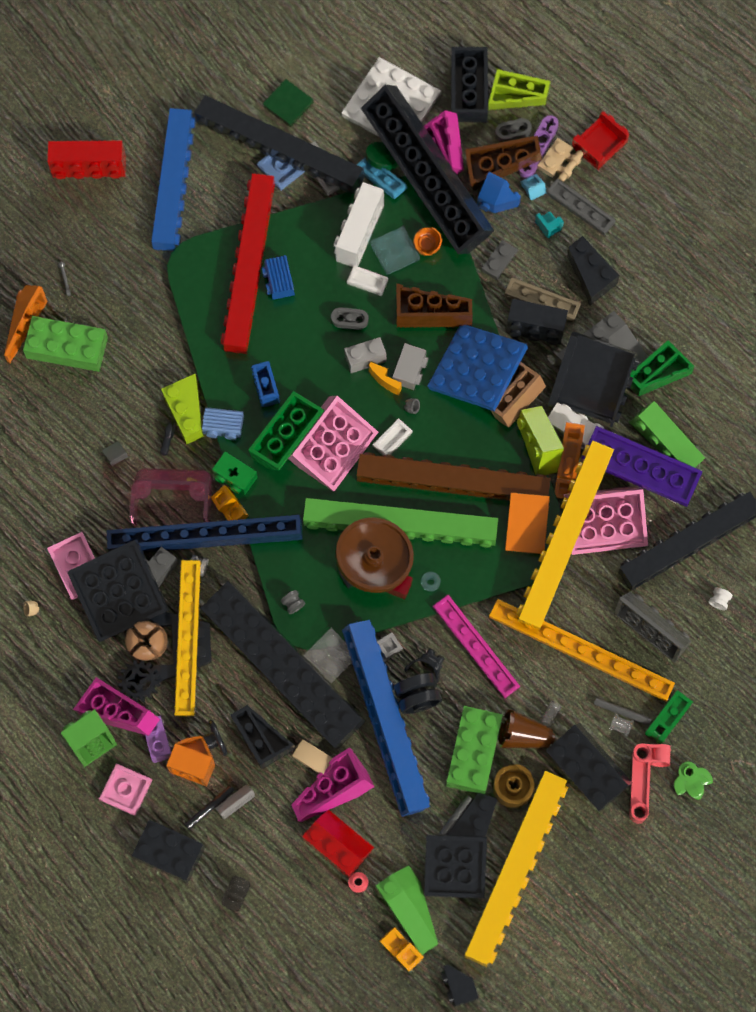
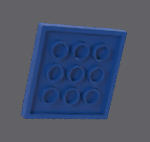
[428,325,528,411]

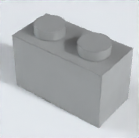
[344,337,386,373]
[392,343,428,390]

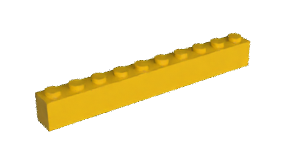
[516,441,614,630]
[465,771,569,967]

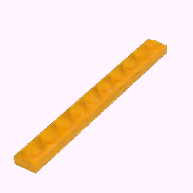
[489,599,675,702]

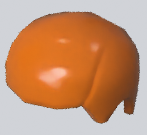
[413,227,442,256]

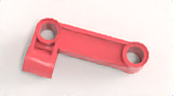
[629,743,671,824]

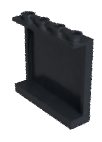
[547,331,640,428]

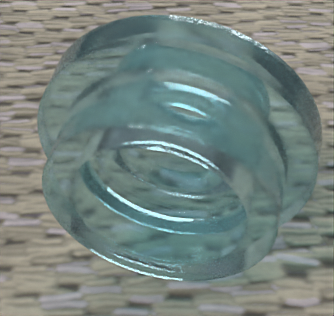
[421,572,440,591]

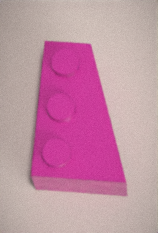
[424,110,464,175]

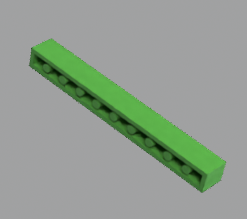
[303,498,498,547]

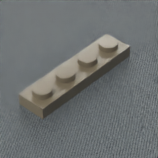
[504,277,581,322]

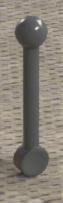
[58,261,71,296]

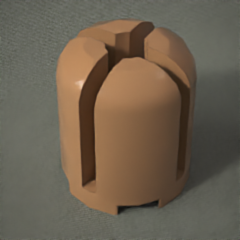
[125,621,168,661]

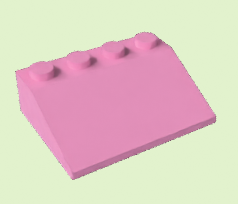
[288,396,378,491]
[564,486,648,555]

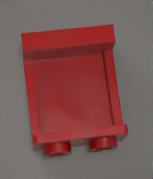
[572,111,629,170]

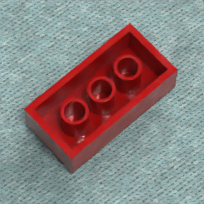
[47,140,126,179]

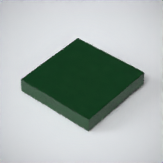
[263,79,314,127]

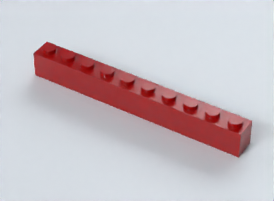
[221,173,275,354]

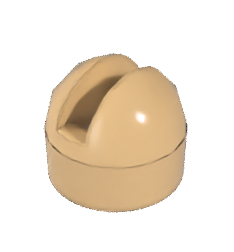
[23,600,39,617]

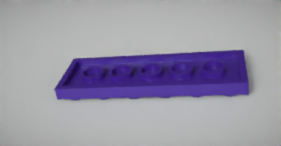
[581,426,703,507]

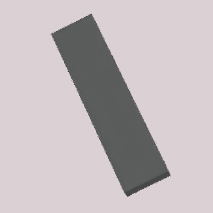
[546,178,616,236]

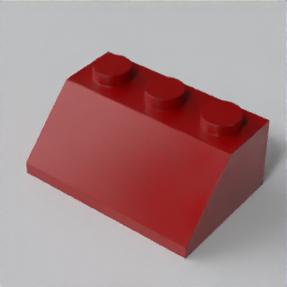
[302,810,375,878]

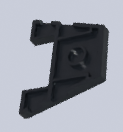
[151,612,212,683]

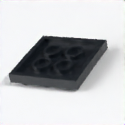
[424,834,487,898]

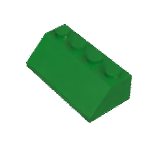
[248,391,324,470]

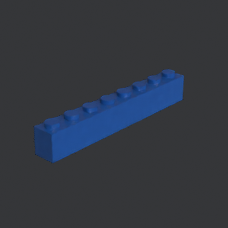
[152,108,196,251]

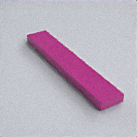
[433,595,520,699]

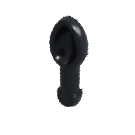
[160,420,176,456]

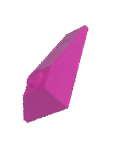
[291,747,374,822]

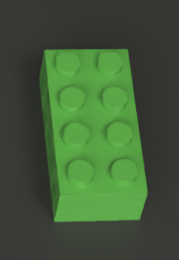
[23,316,108,372]
[446,706,503,795]
[61,709,117,767]

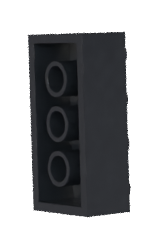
[451,47,488,122]
[546,723,632,811]

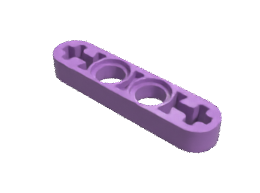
[518,115,558,178]

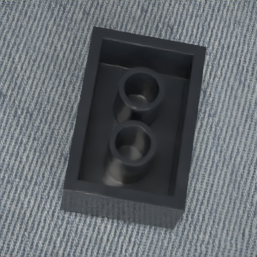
[506,299,568,345]
[132,819,205,884]

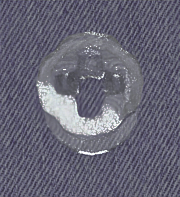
[609,713,634,737]

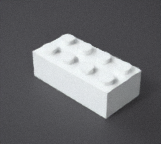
[334,182,384,267]

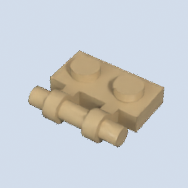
[537,138,584,182]

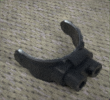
[404,648,445,689]

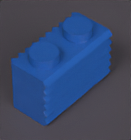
[262,255,295,300]
[251,361,280,407]

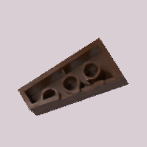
[397,284,472,327]

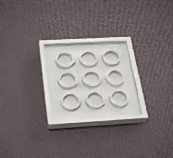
[341,57,441,136]

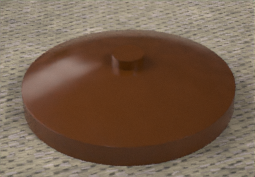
[335,518,414,593]

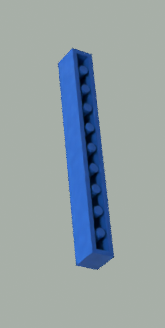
[342,620,430,817]

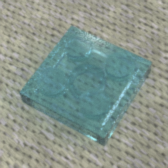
[370,226,420,275]

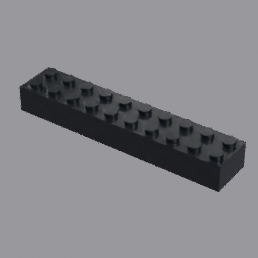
[361,84,494,254]
[201,581,366,749]

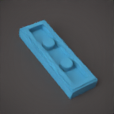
[357,157,407,199]

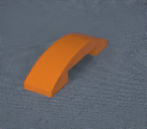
[554,422,585,499]

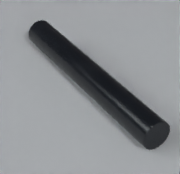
[184,785,235,830]

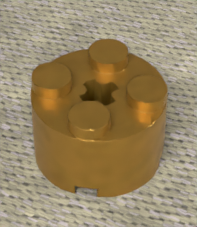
[493,764,534,808]

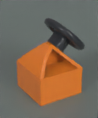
[166,719,228,787]

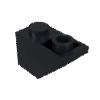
[441,964,479,1007]

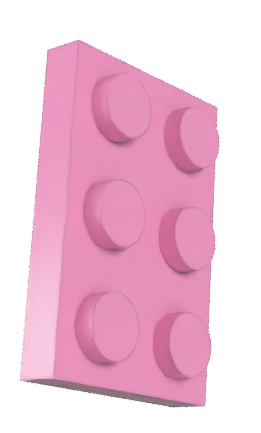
[47,532,95,600]

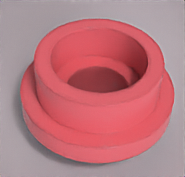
[348,872,368,893]

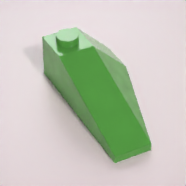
[376,866,438,955]

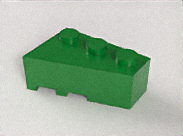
[630,340,695,397]

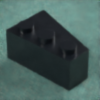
[567,236,620,306]
[230,705,295,770]

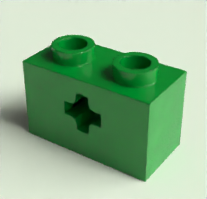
[212,452,258,495]

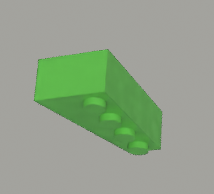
[628,401,705,468]

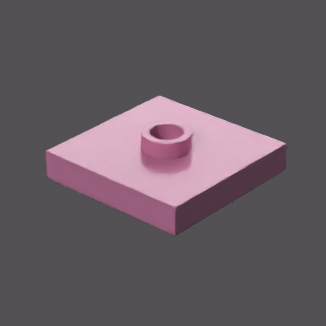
[99,763,152,816]

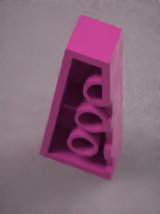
[73,677,160,736]

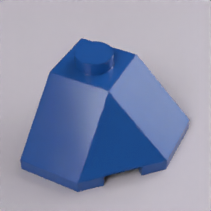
[477,172,521,213]

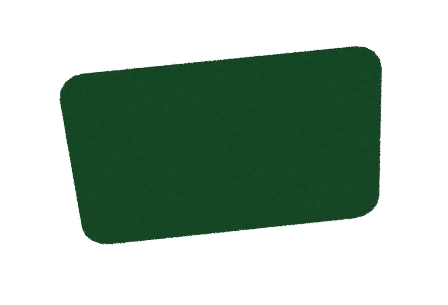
[167,176,562,651]

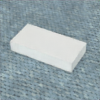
[347,265,388,296]
[373,418,412,456]

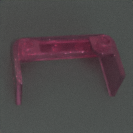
[130,468,212,525]

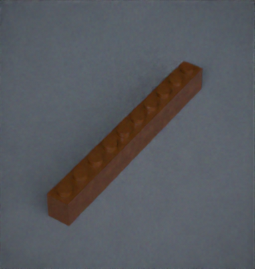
[357,452,551,501]

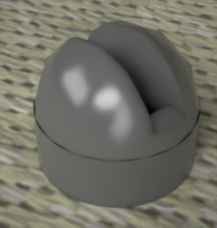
[404,398,420,414]

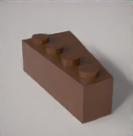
[465,135,542,191]

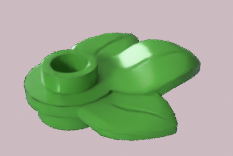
[674,762,713,800]

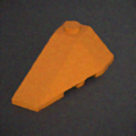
[4,285,48,363]

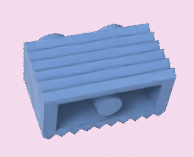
[202,407,244,440]

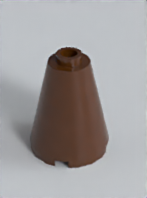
[499,709,555,748]

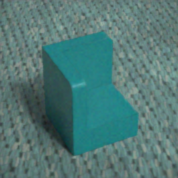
[535,212,564,239]

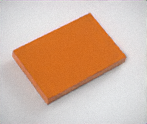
[505,492,550,554]

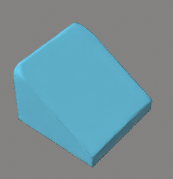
[520,174,546,200]

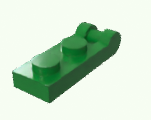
[645,690,693,744]

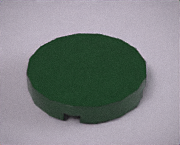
[365,141,399,170]

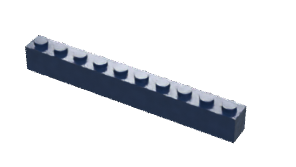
[107,515,303,552]

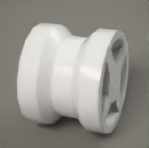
[709,587,733,610]

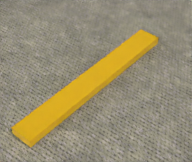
[174,560,201,716]

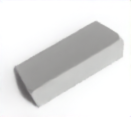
[216,785,255,819]

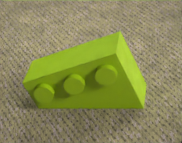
[488,69,550,110]
[161,374,204,445]
[517,406,564,475]

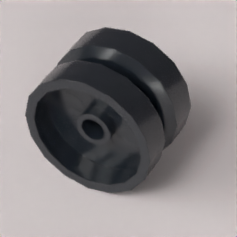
[393,673,443,715]

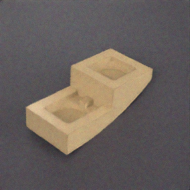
[291,739,333,774]

